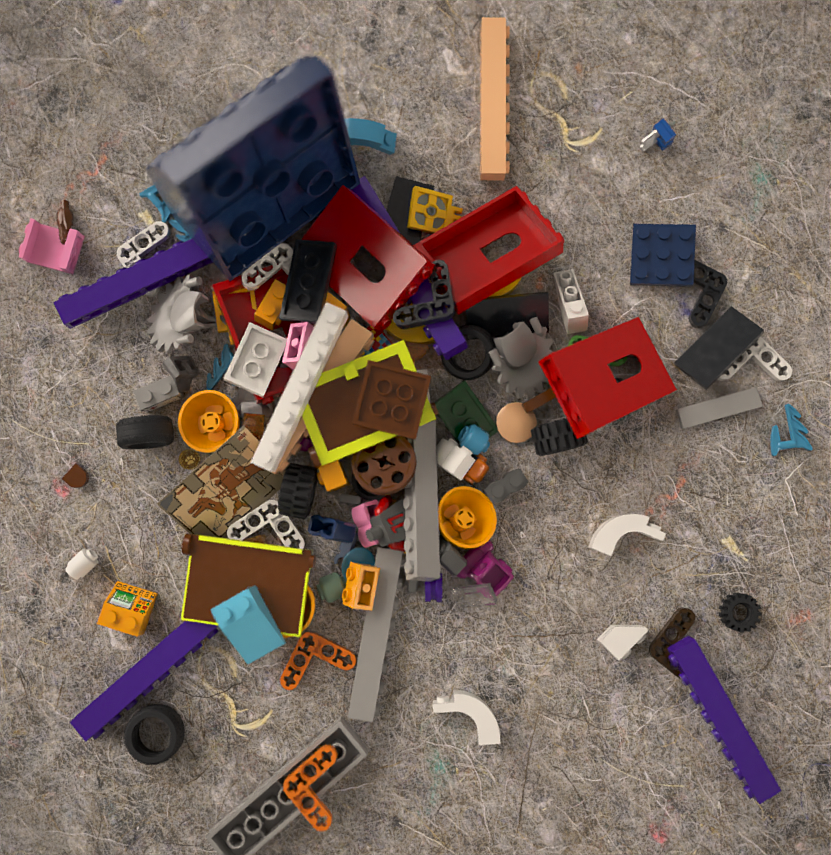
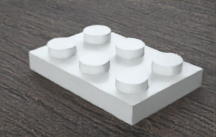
[223,322,287,397]

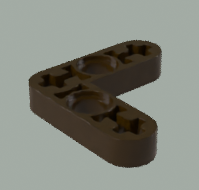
[649,607,695,680]

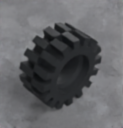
[718,593,762,633]

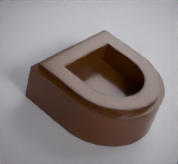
[62,463,89,488]

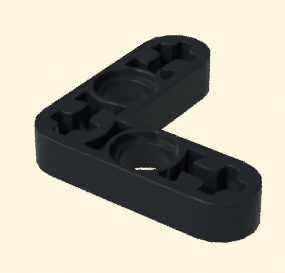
[393,260,456,329]
[688,260,727,328]

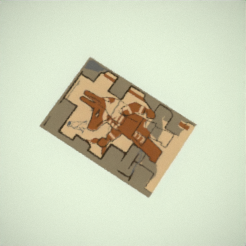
[157,426,286,538]

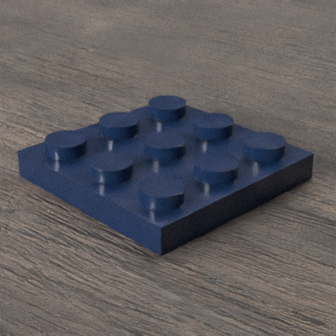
[630,224,696,287]

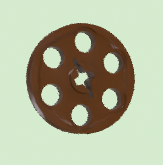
[352,436,417,495]

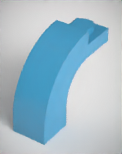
[345,118,397,155]

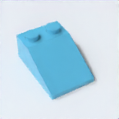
[211,586,286,664]

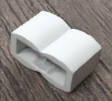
[436,438,475,481]

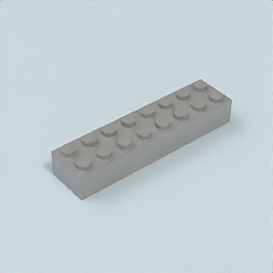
[205,716,369,855]

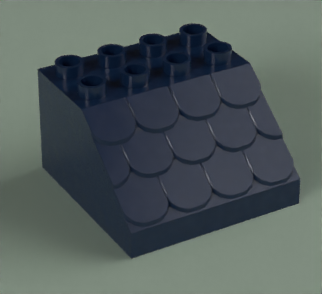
[145,54,360,281]

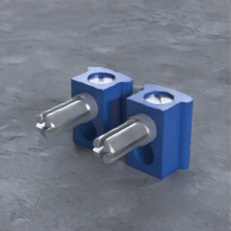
[639,118,676,152]

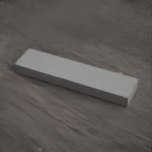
[676,387,762,429]

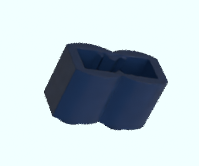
[308,515,356,543]

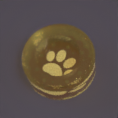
[179,449,201,470]

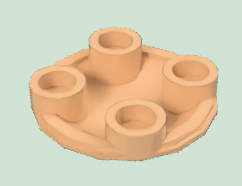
[496,402,537,443]

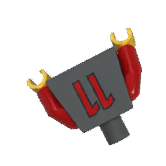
[366,495,406,554]

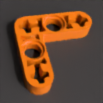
[280,631,357,690]
[283,744,337,832]

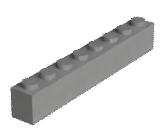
[403,420,440,582]
[348,546,406,722]

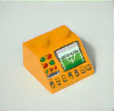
[97,581,158,637]

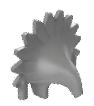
[147,275,217,353]
[489,317,554,398]

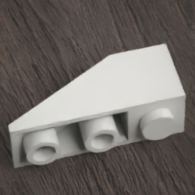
[553,269,589,334]

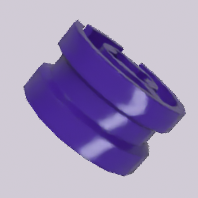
[425,573,442,602]

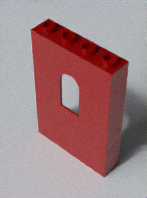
[302,185,436,331]
[413,186,565,314]
[212,263,316,405]
[538,317,677,439]

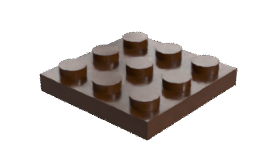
[352,360,432,440]

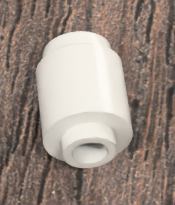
[66,548,98,580]

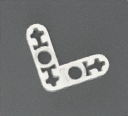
[117,221,170,297]
[242,243,293,290]
[717,336,792,382]
[227,500,305,549]

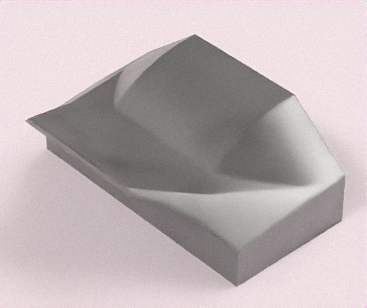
[162,356,200,392]
[232,387,275,419]

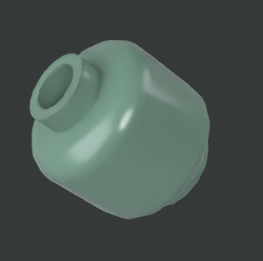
[316,572,347,603]

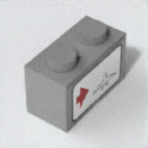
[133,375,185,413]

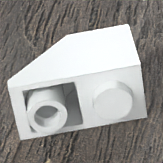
[597,625,649,661]

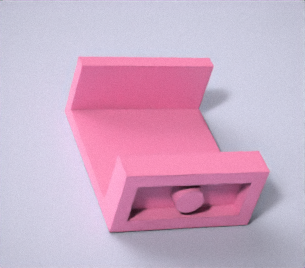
[19,218,85,274]

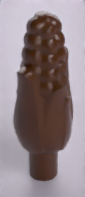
[57,200,74,245]

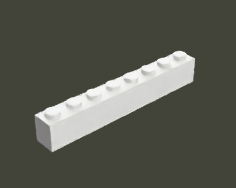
[251,302,348,473]

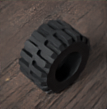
[531,418,588,456]
[278,463,318,520]

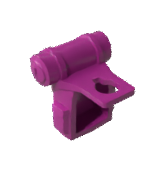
[456,540,514,598]

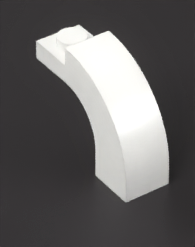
[588,514,666,556]
[433,690,501,745]

